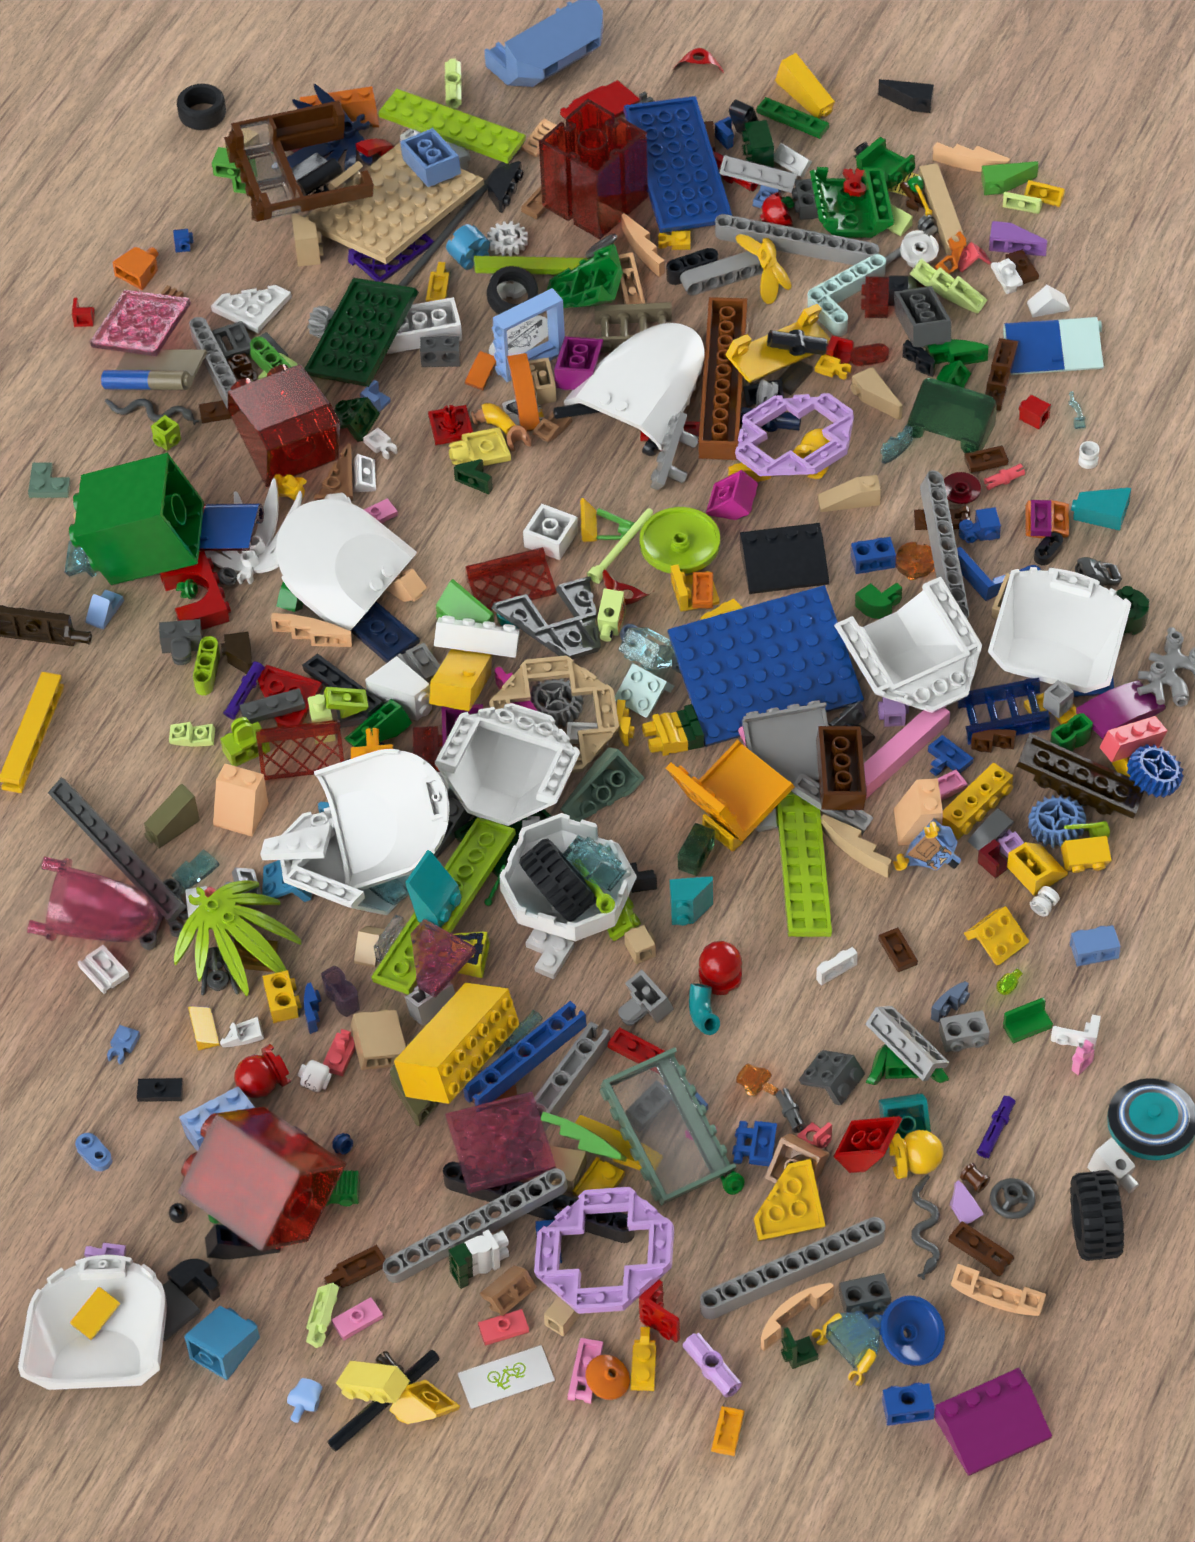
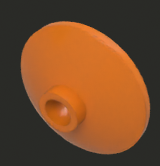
[585,1355,630,1400]

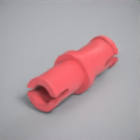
[984,464,1025,490]

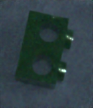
[678,823,715,876]

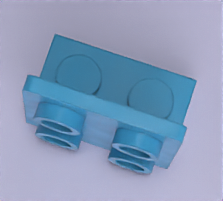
[262,860,312,902]

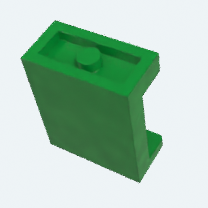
[856,137,915,189]

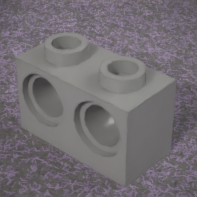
[939,1010,990,1052]

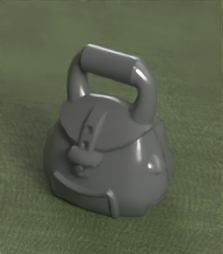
[1075,557,1122,586]

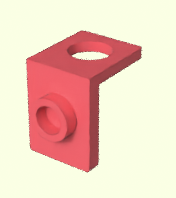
[958,242,991,272]
[797,1122,832,1149]

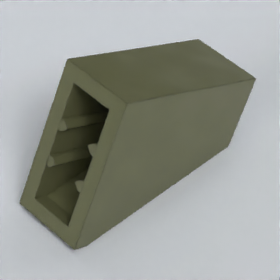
[144,784,200,848]
[390,1064,441,1127]

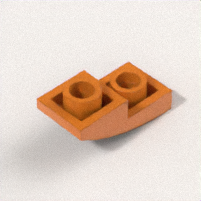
[465,351,496,391]

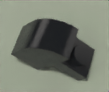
[167,1259,220,1302]

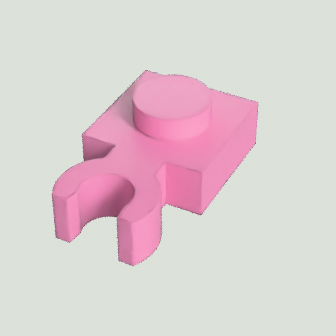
[1072,1039,1095,1076]

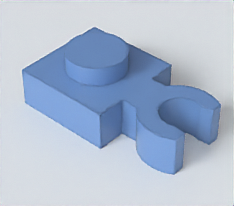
[107,1025,140,1065]

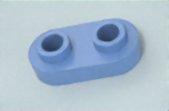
[75,1133,112,1171]

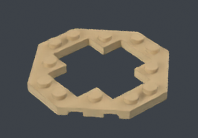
[489,655,619,773]

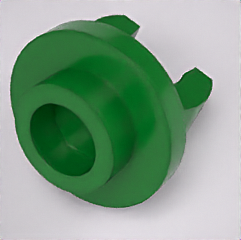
[176,579,198,599]
[720,1171,745,1195]

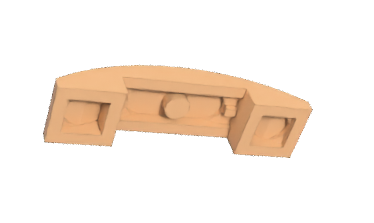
[951,1264,1046,1316]
[761,1283,834,1351]

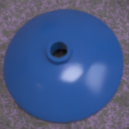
[881,1296,945,1366]

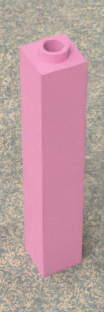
[864,708,950,799]

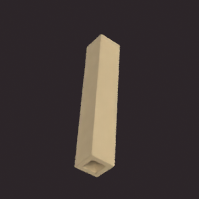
[919,163,967,256]

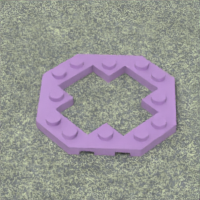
[735,393,854,476]
[534,1187,674,1314]

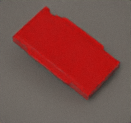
[560,80,640,134]

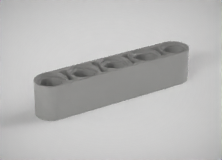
[680,251,763,295]

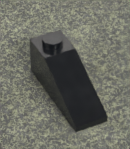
[878,79,934,113]
[205,1224,281,1260]

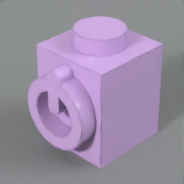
[878,697,909,727]

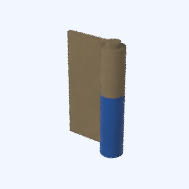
[101,349,207,390]

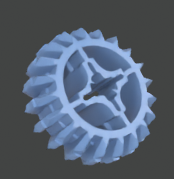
[1028,794,1086,848]

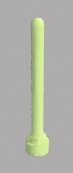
[587,508,653,584]

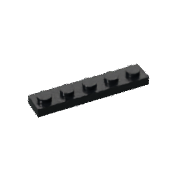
[302,653,383,718]

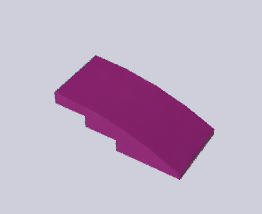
[1076,680,1166,739]

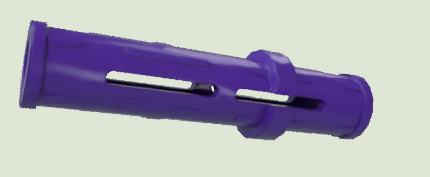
[223,661,265,720]
[977,1096,1016,1158]

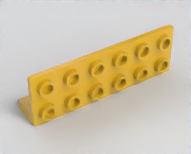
[726,303,830,383]

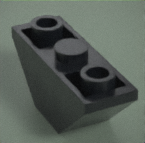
[487,161,524,213]

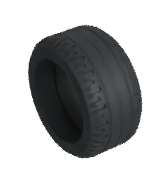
[177,83,226,130]
[486,266,538,314]

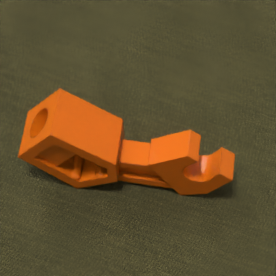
[934,231,966,275]

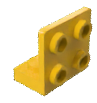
[670,564,720,612]
[963,906,1029,965]

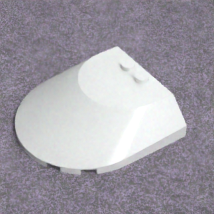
[274,499,417,631]
[314,749,449,890]
[18,1255,167,1390]

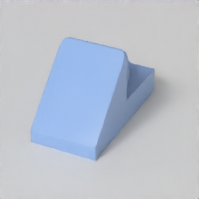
[85,589,124,630]

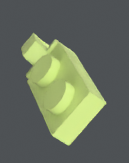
[306,1283,339,1348]

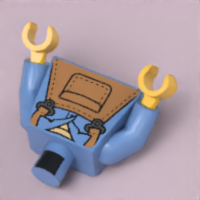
[893,819,961,871]

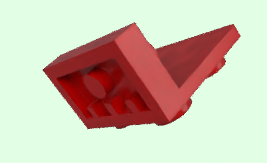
[639,1280,680,1343]

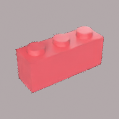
[1099,716,1168,762]

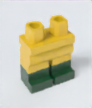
[642,704,704,756]

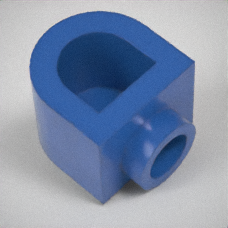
[173,229,194,253]

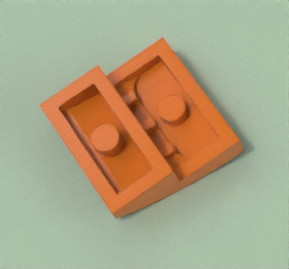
[1025,500,1069,538]

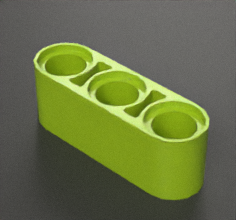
[193,636,220,695]

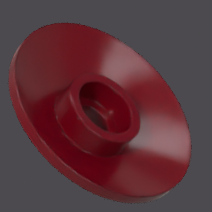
[944,472,981,504]

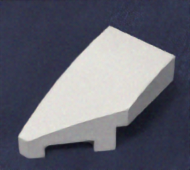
[220,1017,264,1047]

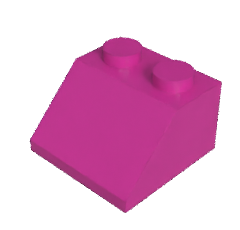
[706,470,758,520]

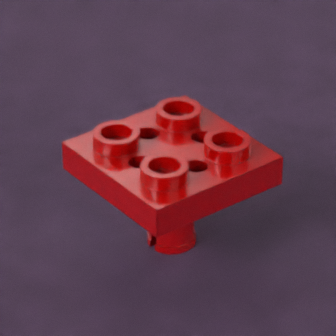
[428,405,473,446]

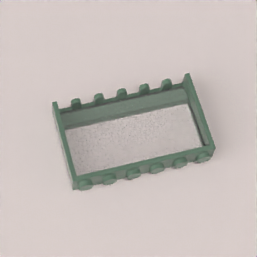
[600,1047,736,1206]

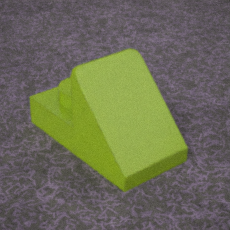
[324,687,368,719]

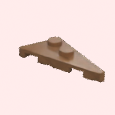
[314,443,353,501]

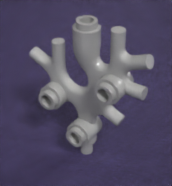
[1137,627,1195,707]

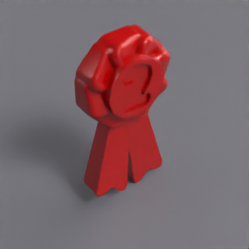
[842,168,866,197]

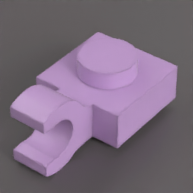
[84,1243,126,1257]

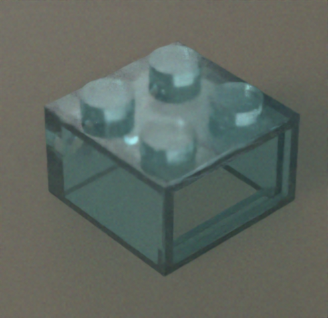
[618,627,674,671]
[562,835,626,892]

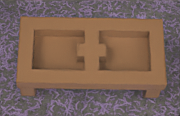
[480,1265,537,1316]

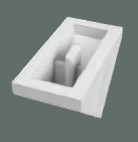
[1027,285,1070,318]

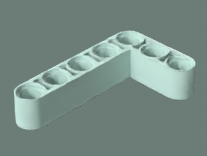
[807,254,886,336]

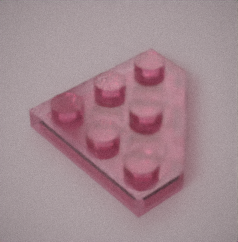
[411,919,476,998]

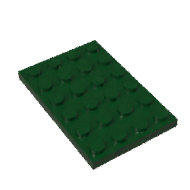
[303,277,419,387]

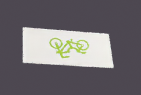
[458,1345,555,1409]

